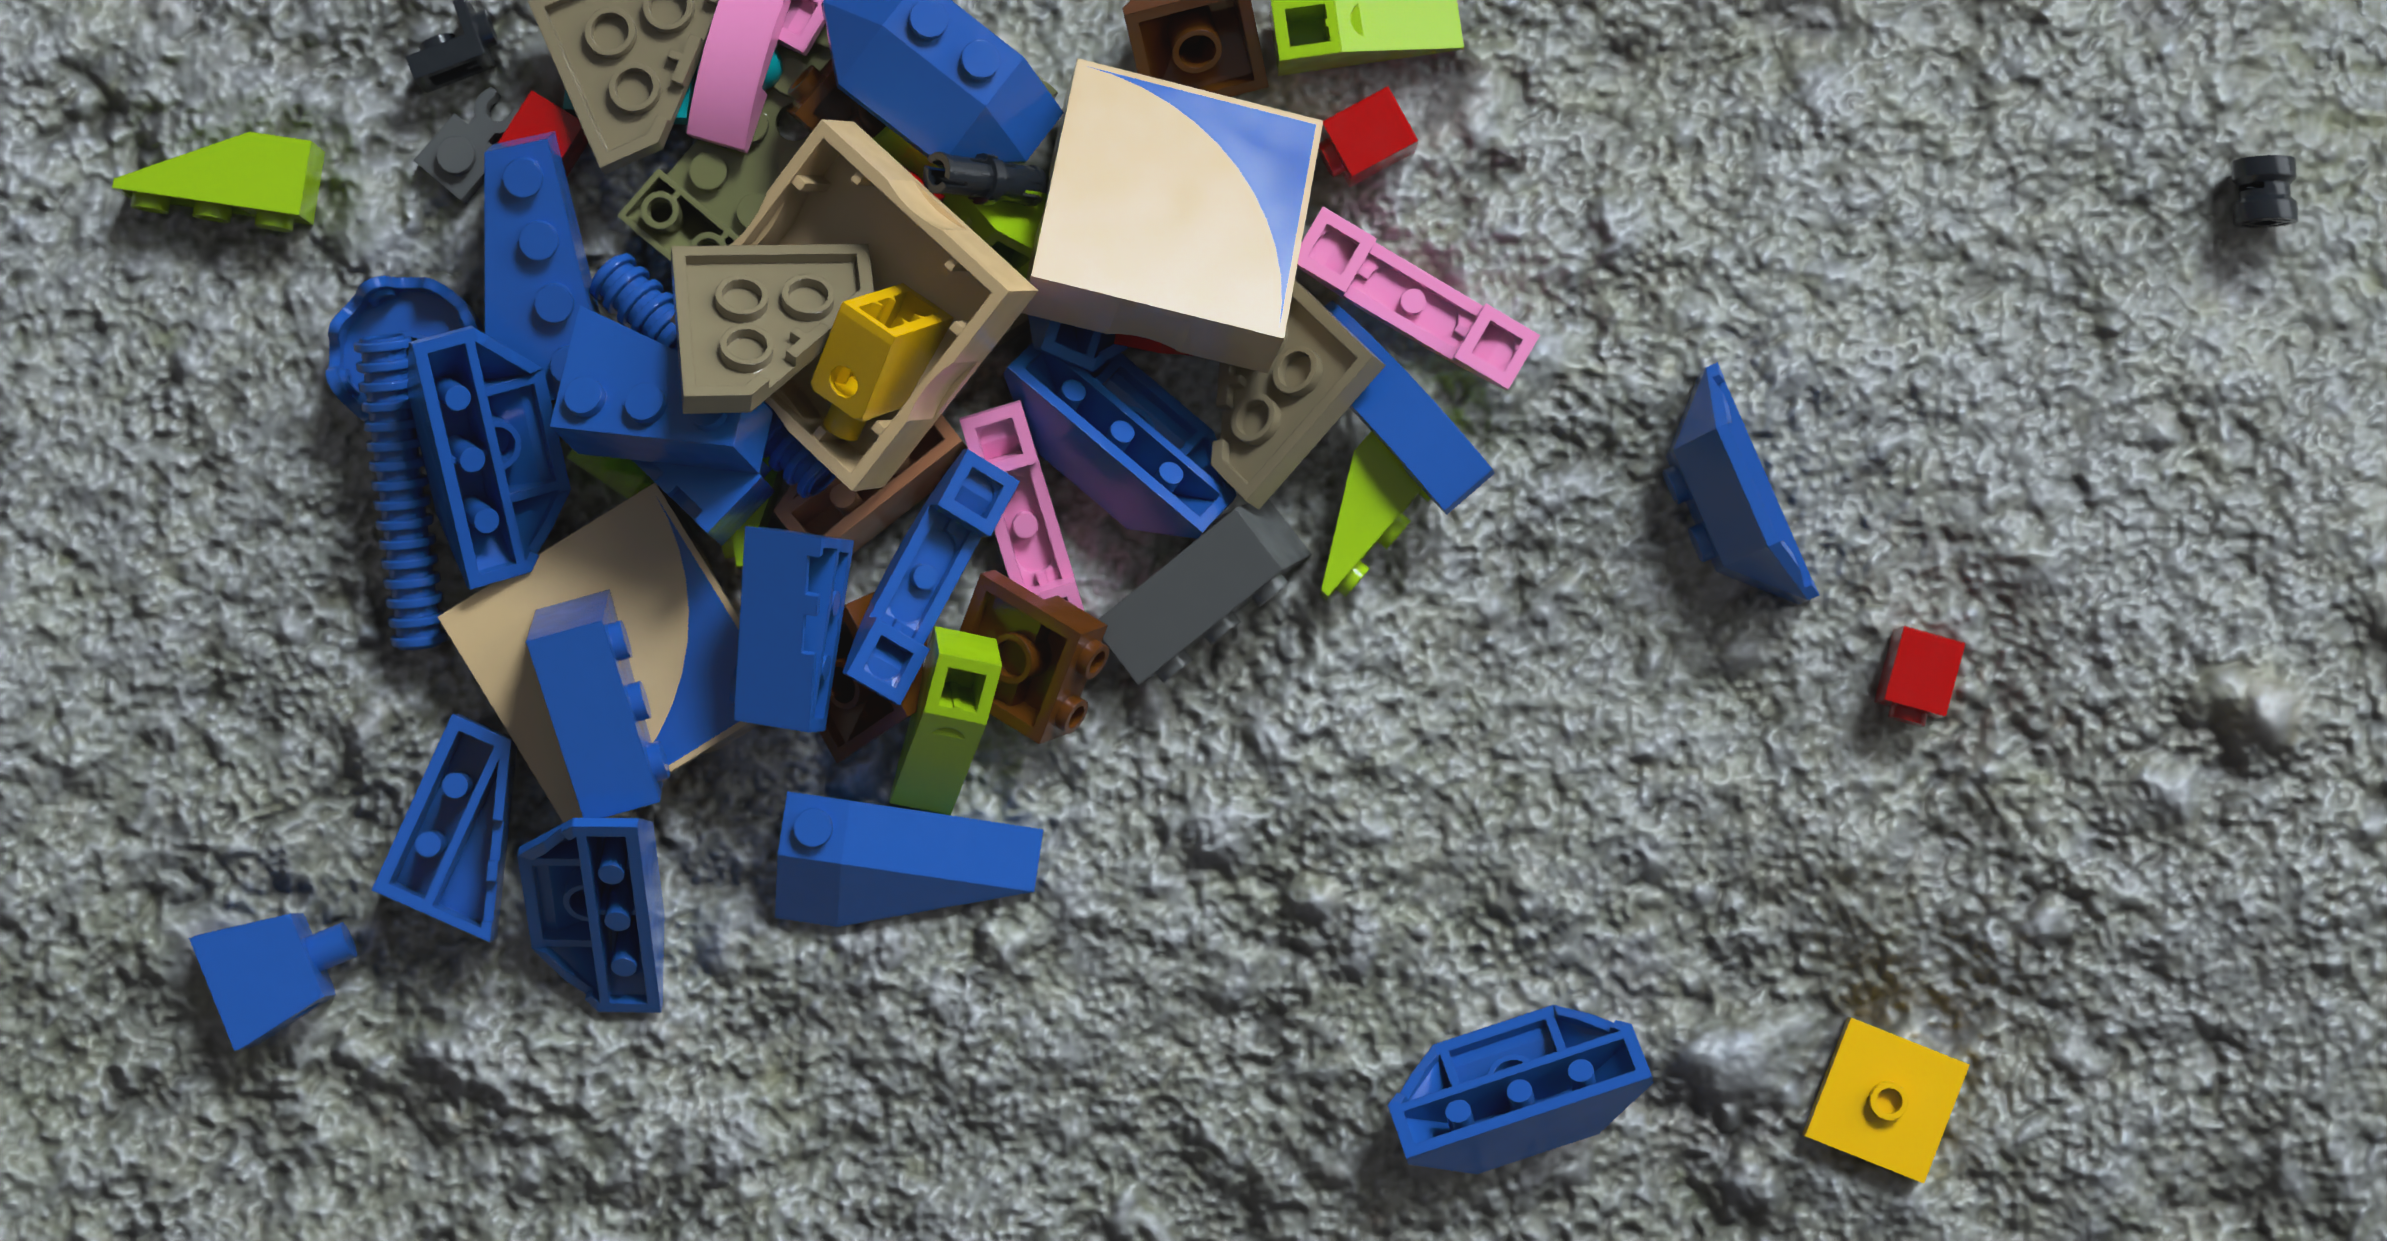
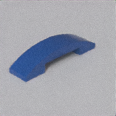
[1324,300,1495,515]
[842,449,1020,705]

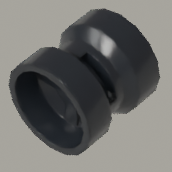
[2231,155,2298,228]

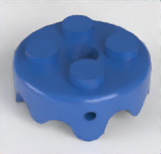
[325,276,485,432]

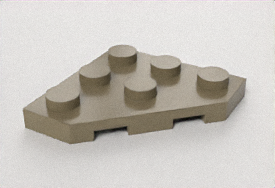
[528,0,719,175]
[671,244,874,414]
[1211,279,1386,510]

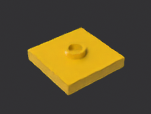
[1802,1017,1970,1183]

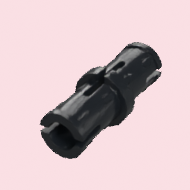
[923,151,1047,207]

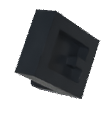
[405,0,499,93]

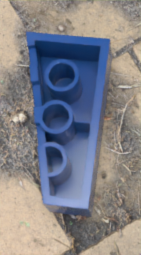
[484,131,601,400]

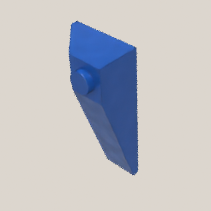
[775,791,1044,927]

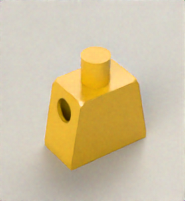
[811,283,954,441]

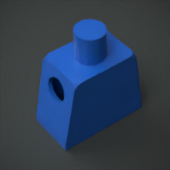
[189,913,357,1051]

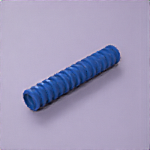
[589,253,836,498]
[353,333,448,650]

